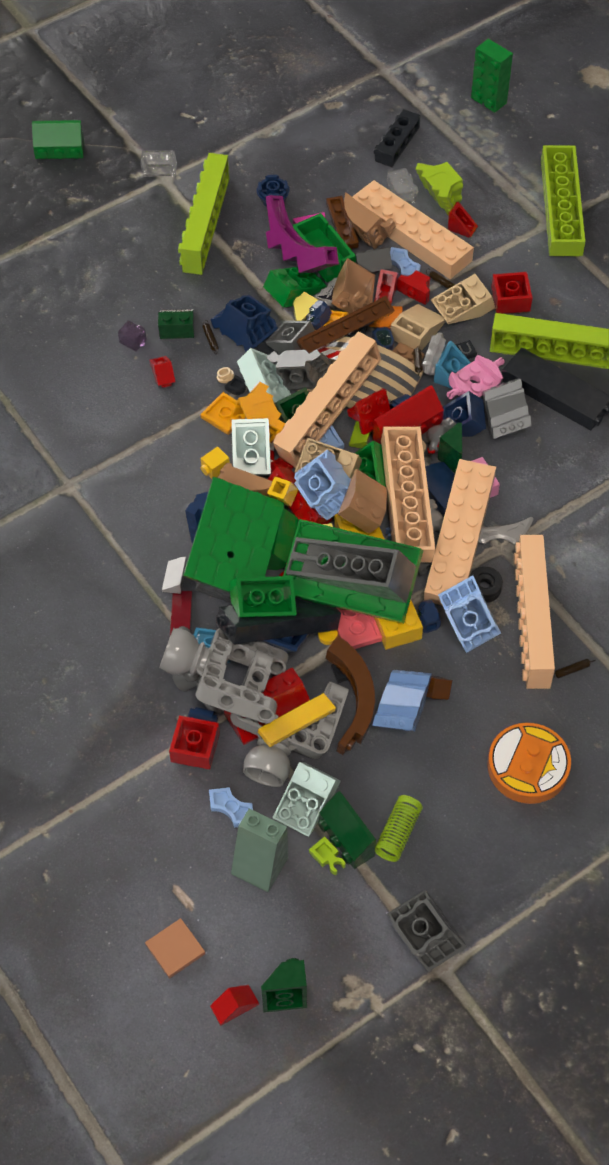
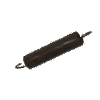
[426,269,455,289]
[202,320,219,355]
[413,346,423,376]
[553,659,596,678]

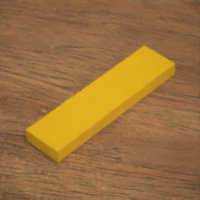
[258,693,336,747]

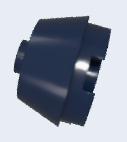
[257,175,290,207]

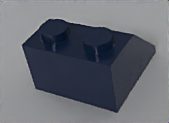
[443,391,486,437]

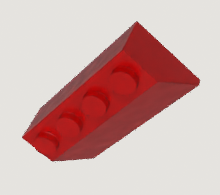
[373,385,444,444]
[224,667,310,745]

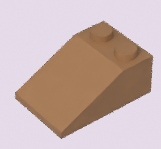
[338,469,387,534]

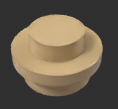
[217,367,234,383]

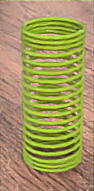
[375,795,423,862]

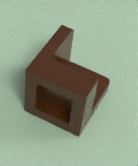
[426,676,453,700]

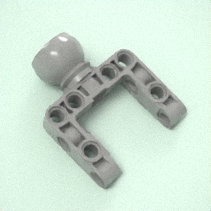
[159,628,289,723]
[230,649,349,787]

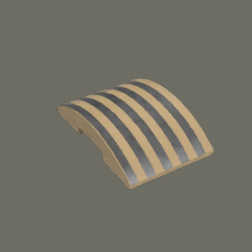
[297,337,423,408]

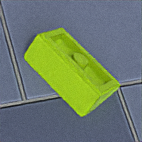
[349,421,372,448]

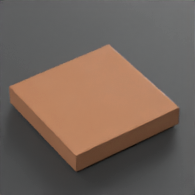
[145,918,205,979]

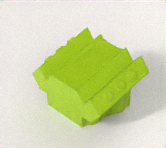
[416,162,463,215]

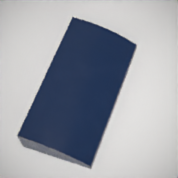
[425,462,455,517]

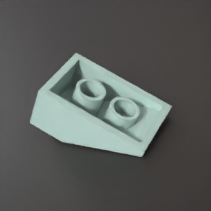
[232,418,271,476]

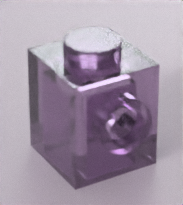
[118,320,147,352]

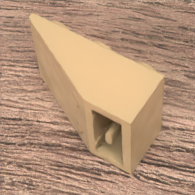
[431,274,495,324]
[391,304,446,351]
[294,438,362,479]

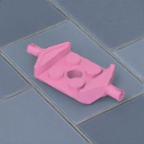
[447,355,505,399]

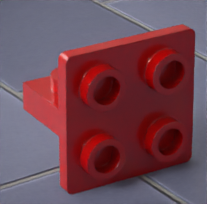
[347,388,390,435]

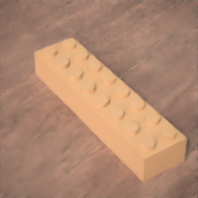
[353,180,474,279]
[273,331,381,468]
[381,427,435,562]
[424,459,496,606]
[514,535,555,689]

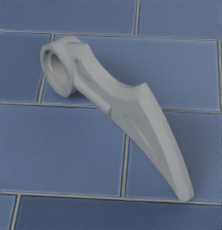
[479,517,533,545]

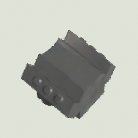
[267,349,333,390]
[483,378,531,439]
[387,890,467,972]

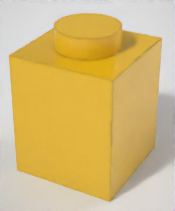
[200,446,230,479]
[267,477,298,506]

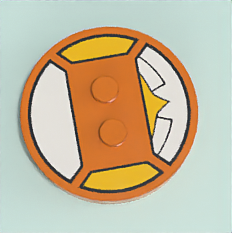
[487,723,571,804]

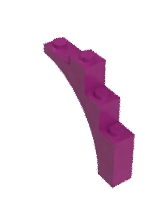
[266,195,339,273]

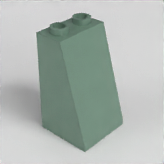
[231,808,288,893]

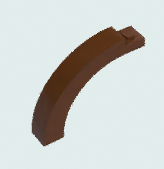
[325,636,375,755]

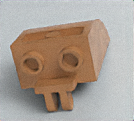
[344,192,396,249]
[331,258,375,314]
[218,463,273,498]

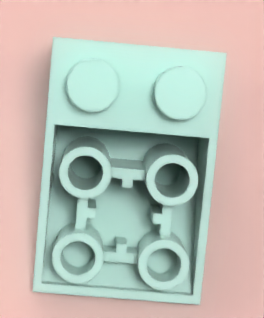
[273,762,341,837]

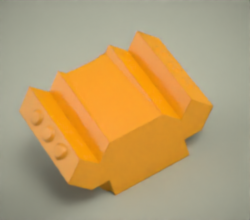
[231,382,286,442]

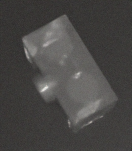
[140,150,177,177]
[387,168,418,204]

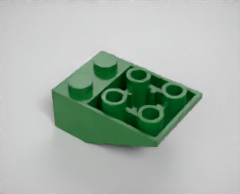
[263,267,327,307]

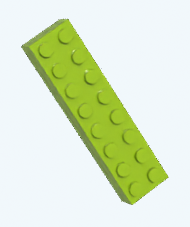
[541,145,585,256]
[178,153,230,275]
[490,313,609,369]

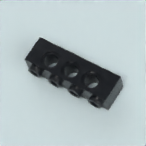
[374,109,421,167]

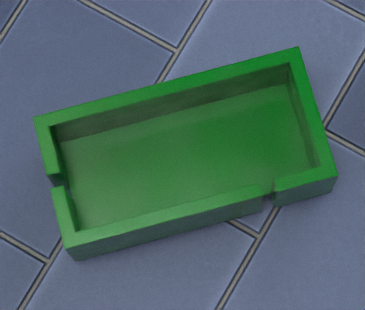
[471,39,513,113]
[292,213,356,283]

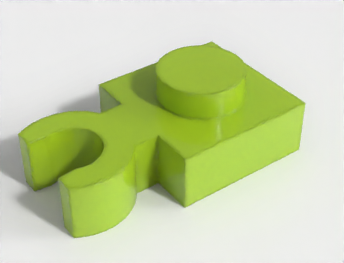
[309,837,346,875]

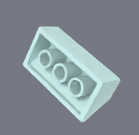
[237,348,291,403]

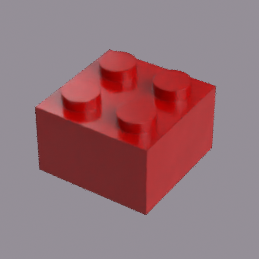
[491,272,533,314]
[169,715,220,770]

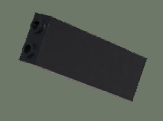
[502,348,609,431]
[216,598,341,645]

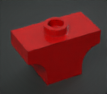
[397,270,430,305]

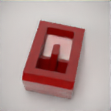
[448,201,478,238]
[210,985,259,1026]

